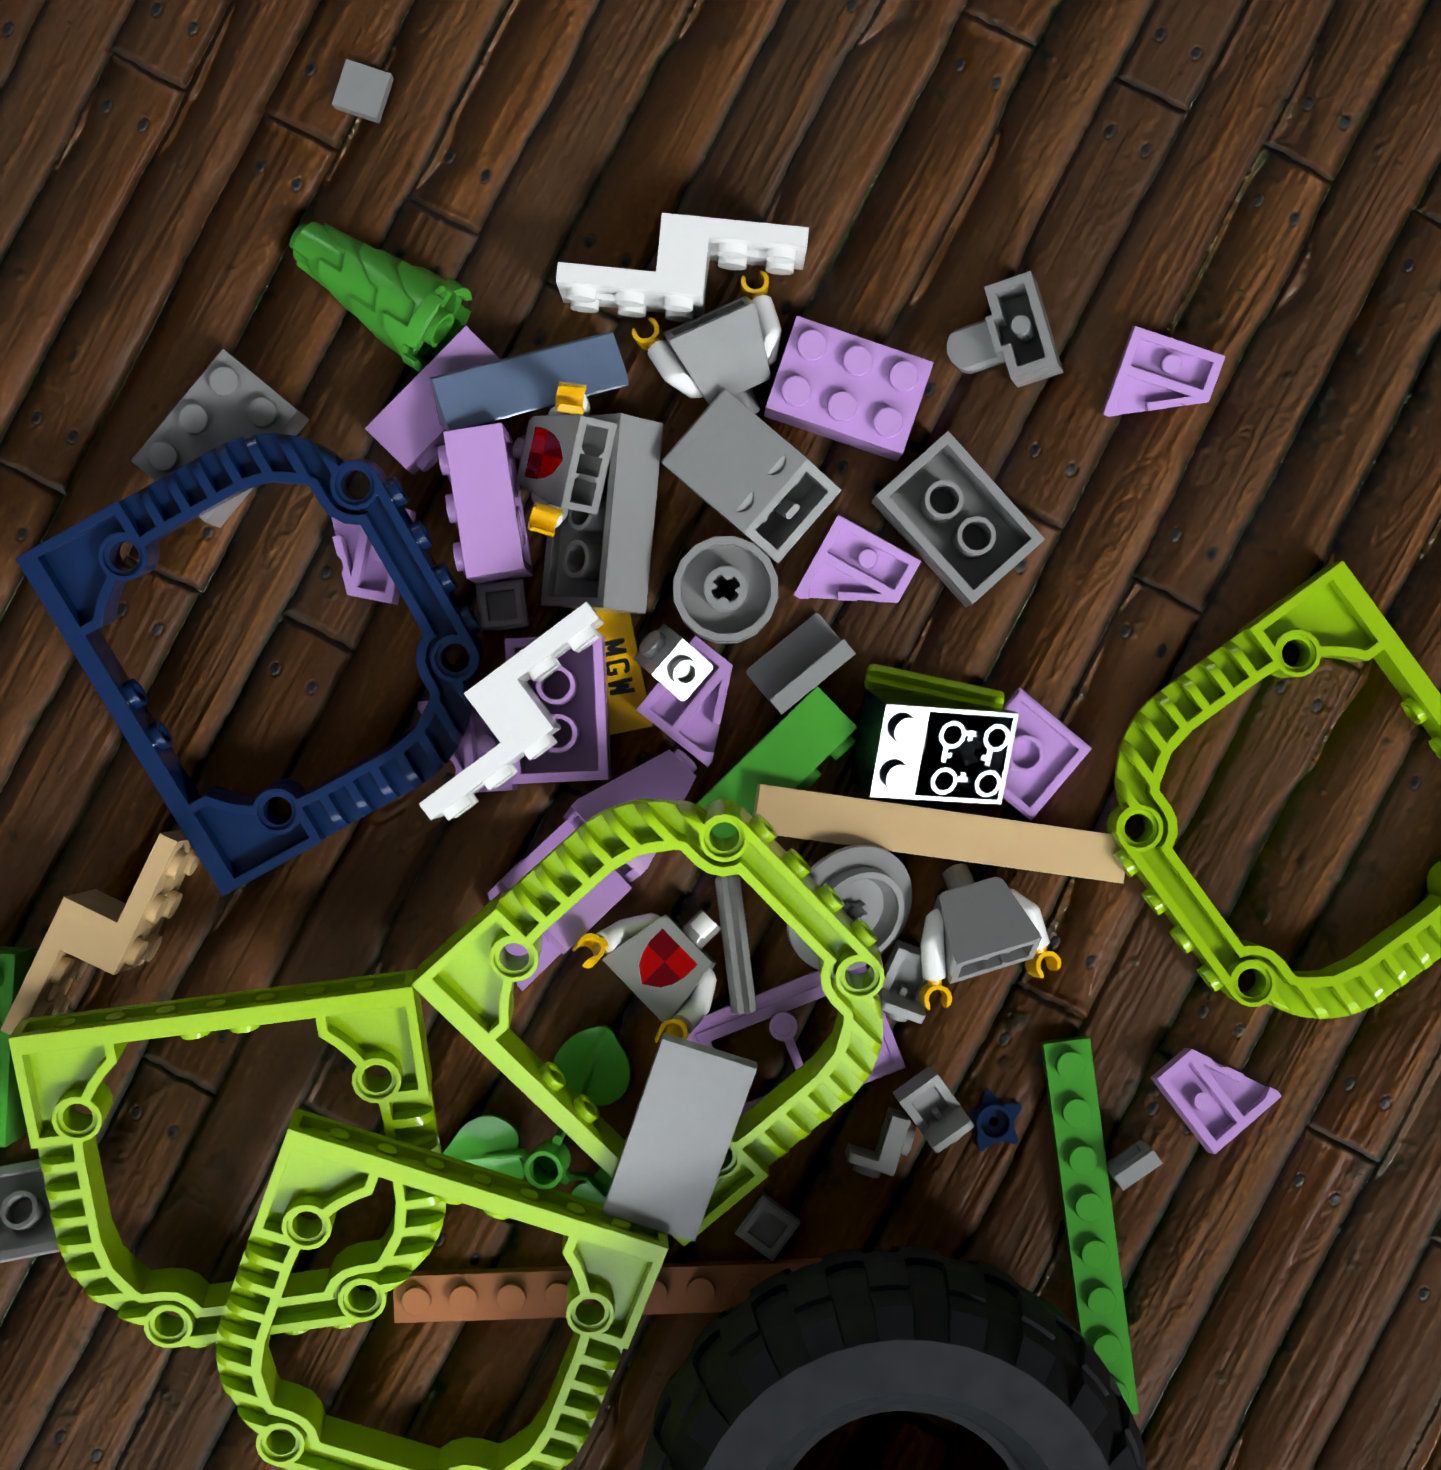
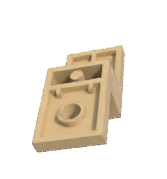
[0,829,200,1035]

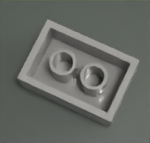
[131,349,310,528]
[871,431,1045,608]

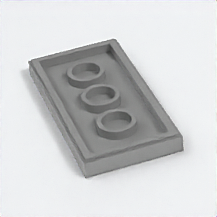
[602,1032,757,1242]

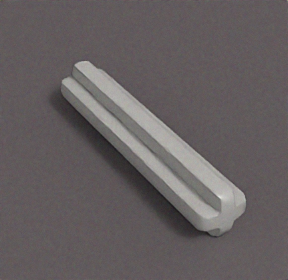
[715,875,757,1015]

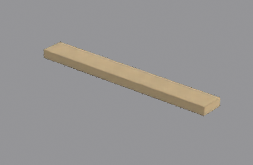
[753,784,1130,884]

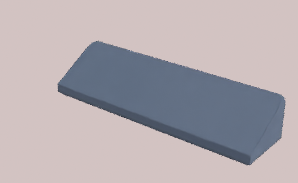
[430,331,629,431]

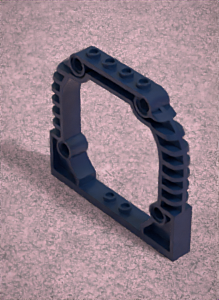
[15,433,484,896]

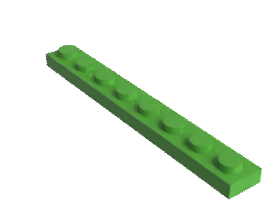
[1040,1035,1139,1414]

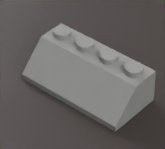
[541,413,663,614]

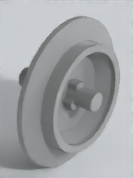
[787,844,912,971]

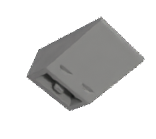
[661,388,841,563]

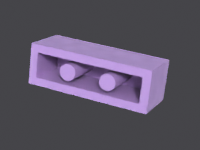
[365,326,500,475]

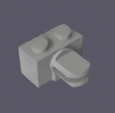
[946,271,1063,388]

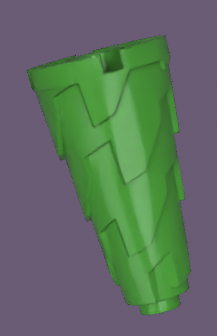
[290,222,473,372]

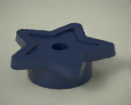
[966,1090,1022,1151]

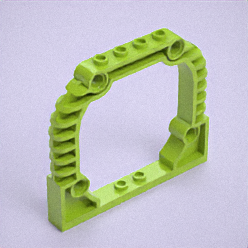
[1107,561,1441,1019]
[411,798,885,1246]
[8,969,446,1348]
[215,1108,669,1470]

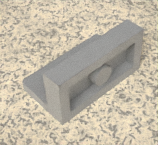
[746,613,856,715]

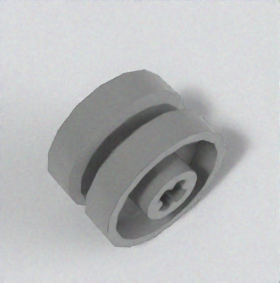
[673,536,779,644]

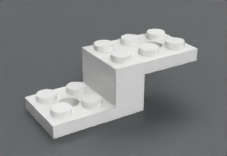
[556,213,809,322]
[419,602,604,821]

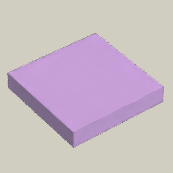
[1002,687,1092,821]
[498,819,632,954]

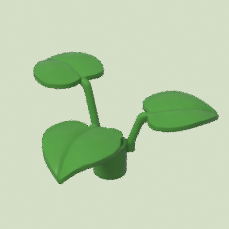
[442,1025,631,1205]

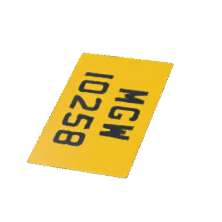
[571,611,653,735]

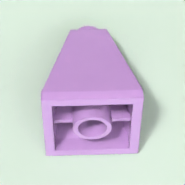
[563,749,697,884]

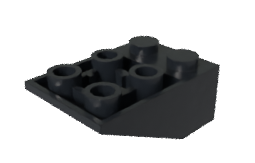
[850,688,1019,805]

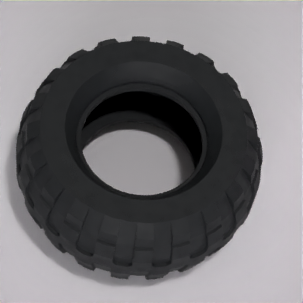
[640,1246,1146,1470]

